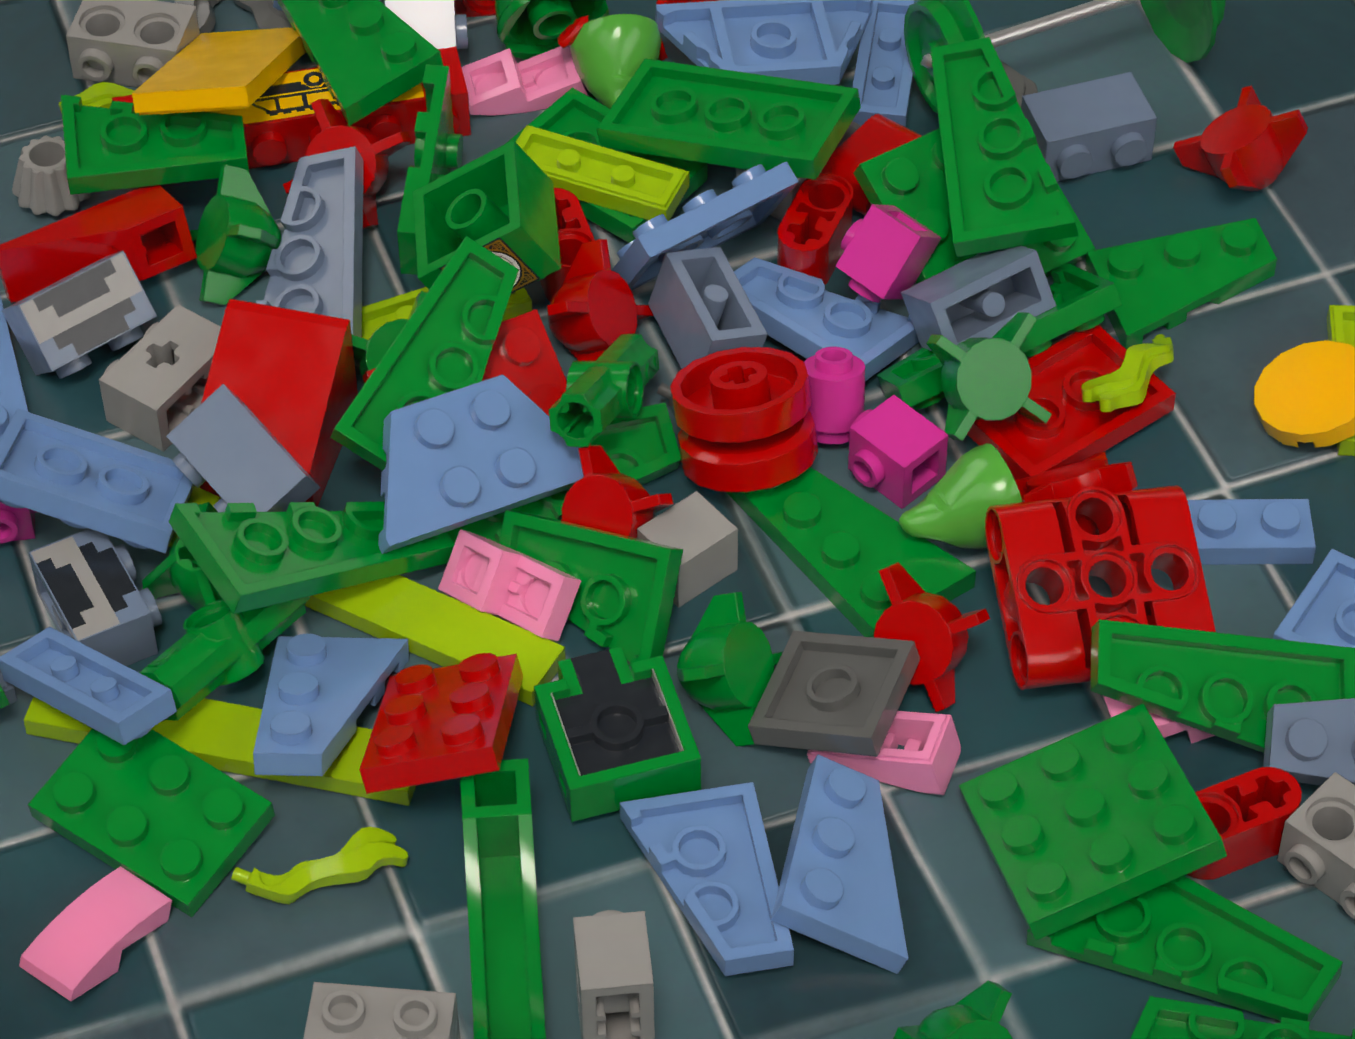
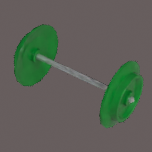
[904,0,1226,114]

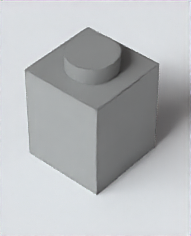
[637,491,738,608]

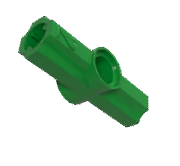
[549,334,659,447]
[139,596,310,721]

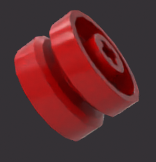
[670,347,818,492]

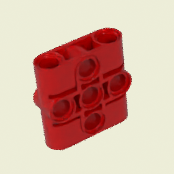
[985,485,1216,690]

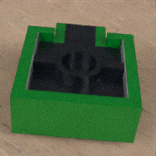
[534,646,701,822]

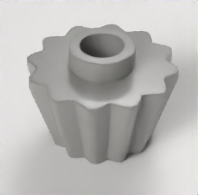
[12,135,90,216]

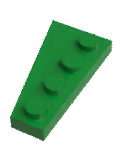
[726,467,976,638]
[169,502,455,614]
[1091,619,1355,753]

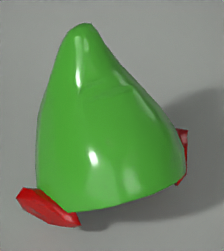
[557,14,668,108]
[899,443,1025,549]

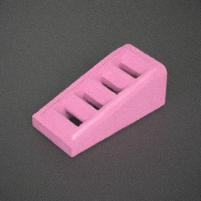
[807,711,961,795]

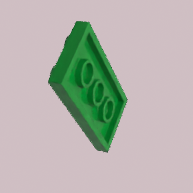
[597,59,861,180]

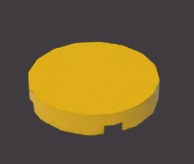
[1254,340,1355,448]

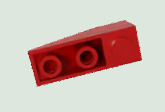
[0,185,197,303]

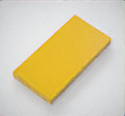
[132,27,306,115]

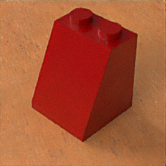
[199,299,358,507]

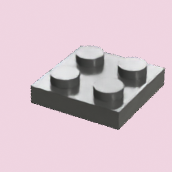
[748,631,920,757]

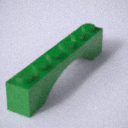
[460,759,546,1039]

